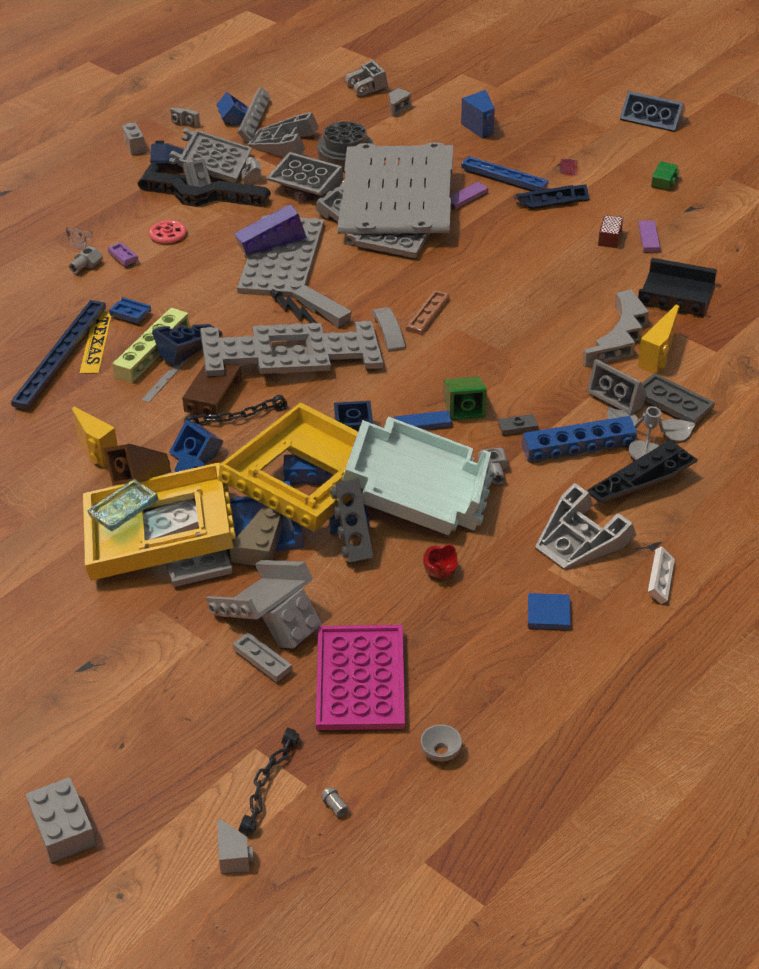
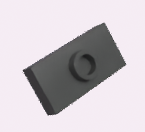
[498,414,538,436]

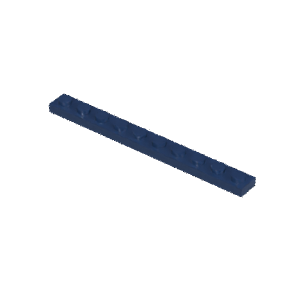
[11,300,106,410]

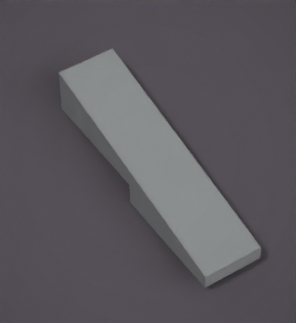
[292,285,352,328]

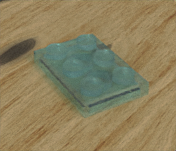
[87,479,159,532]

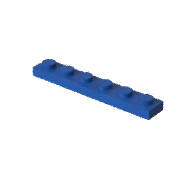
[461,156,549,191]

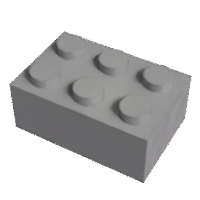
[25,777,96,863]

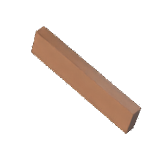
[406,290,449,335]

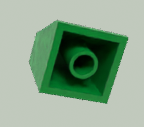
[443,376,487,420]

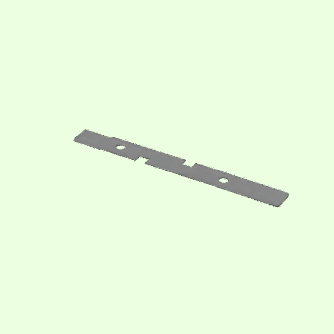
[142,357,190,402]

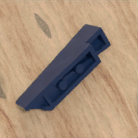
[513,184,589,209]

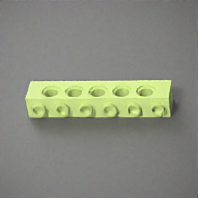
[112,308,190,383]

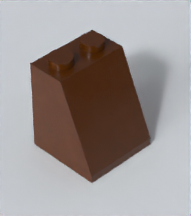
[104,444,171,486]

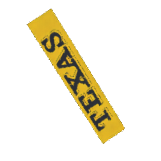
[79,312,111,373]

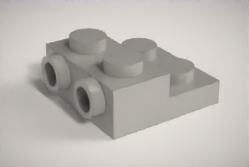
[316,188,343,221]

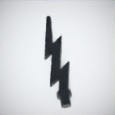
[270,289,317,323]

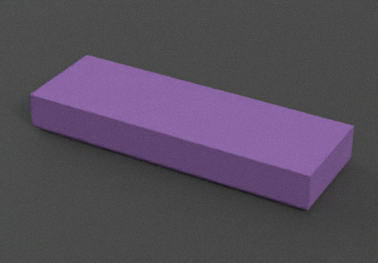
[449,182,488,210]
[638,221,660,252]

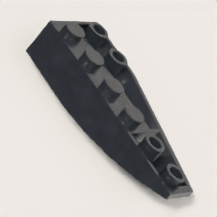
[587,440,697,503]

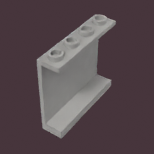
[206,560,313,619]

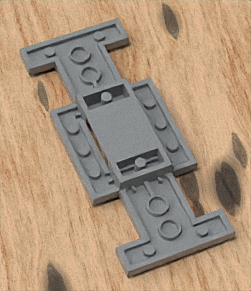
[200,321,383,376]

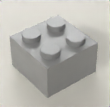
[262,589,322,648]

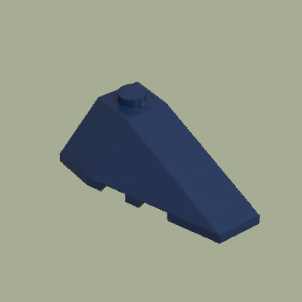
[150,140,185,164]
[152,324,222,364]

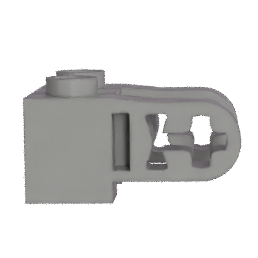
[345,60,388,96]

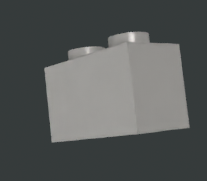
[122,123,146,155]

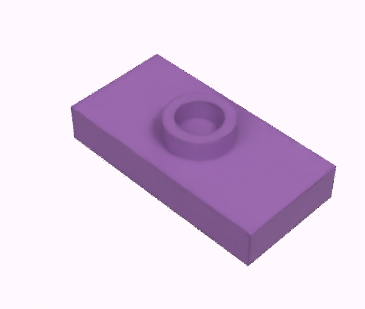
[108,242,139,266]

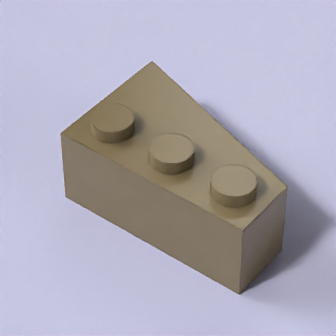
[230,506,284,566]

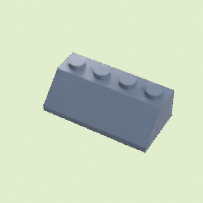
[620,91,686,131]

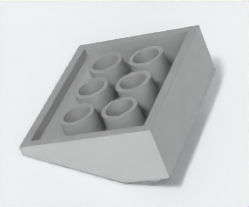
[267,152,344,195]

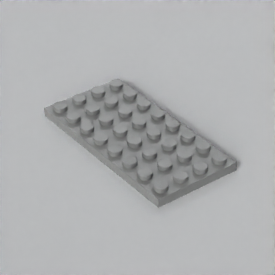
[237,215,324,297]

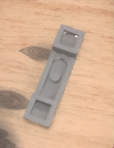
[371,307,405,352]

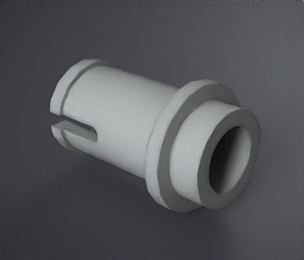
[321,787,349,817]

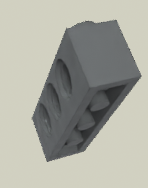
[330,478,373,562]

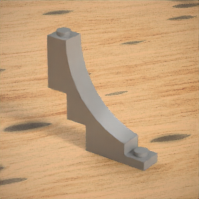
[583,289,649,367]

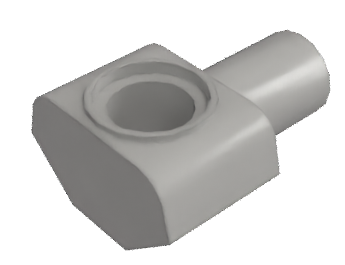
[241,157,261,184]
[69,246,103,273]
[477,448,509,485]

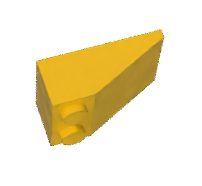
[72,407,118,468]

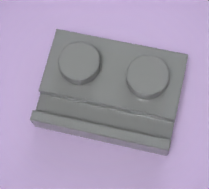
[182,159,211,187]

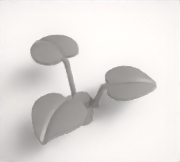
[607,407,695,460]

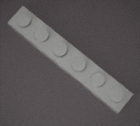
[237,87,270,143]

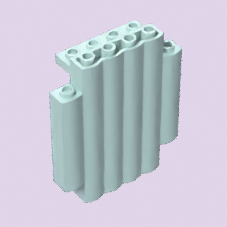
[342,417,493,535]

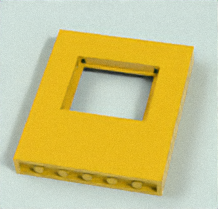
[218,402,363,532]
[83,463,236,581]

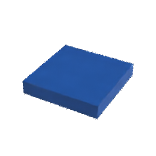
[528,593,570,630]

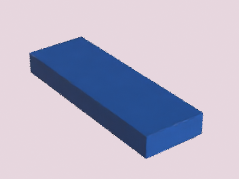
[394,410,452,430]

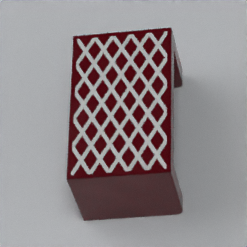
[598,215,623,248]

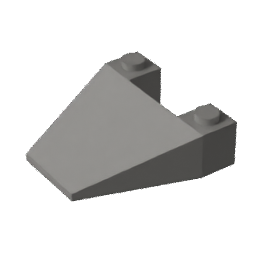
[247,112,318,158]
[535,483,636,570]

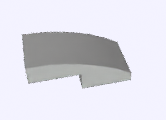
[170,108,200,128]

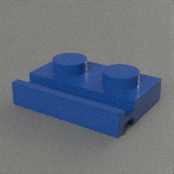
[109,297,151,324]

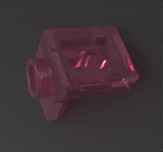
[560,158,578,175]

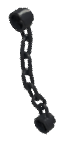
[184,395,287,424]
[238,727,300,836]

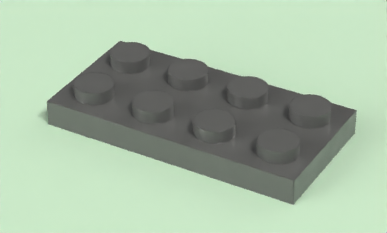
[642,373,715,424]

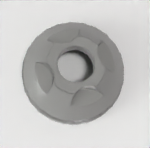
[421,724,462,761]

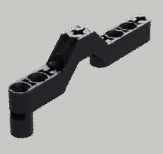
[138,164,271,207]

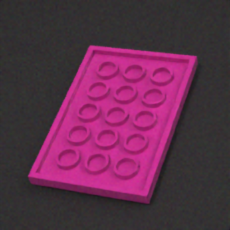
[316,625,405,730]

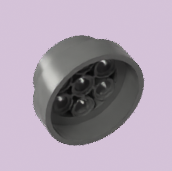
[317,121,374,172]

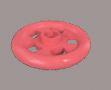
[149,220,187,244]

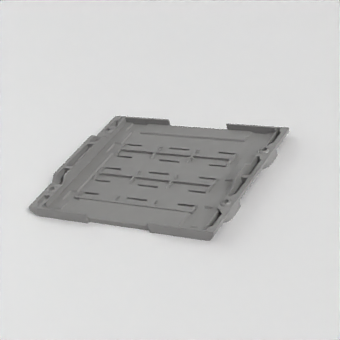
[338,142,453,234]

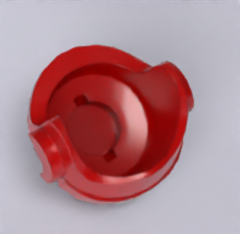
[423,544,458,579]

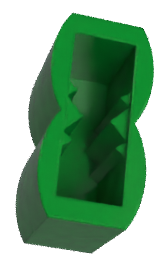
[651,161,680,190]

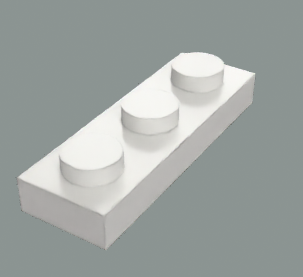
[648,547,675,604]

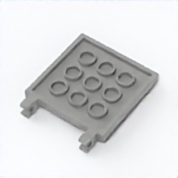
[169,128,252,183]
[346,207,430,258]

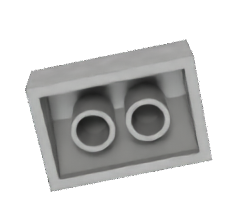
[587,359,647,414]

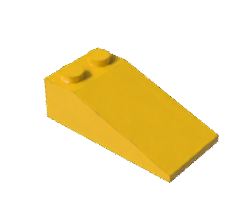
[638,305,679,374]

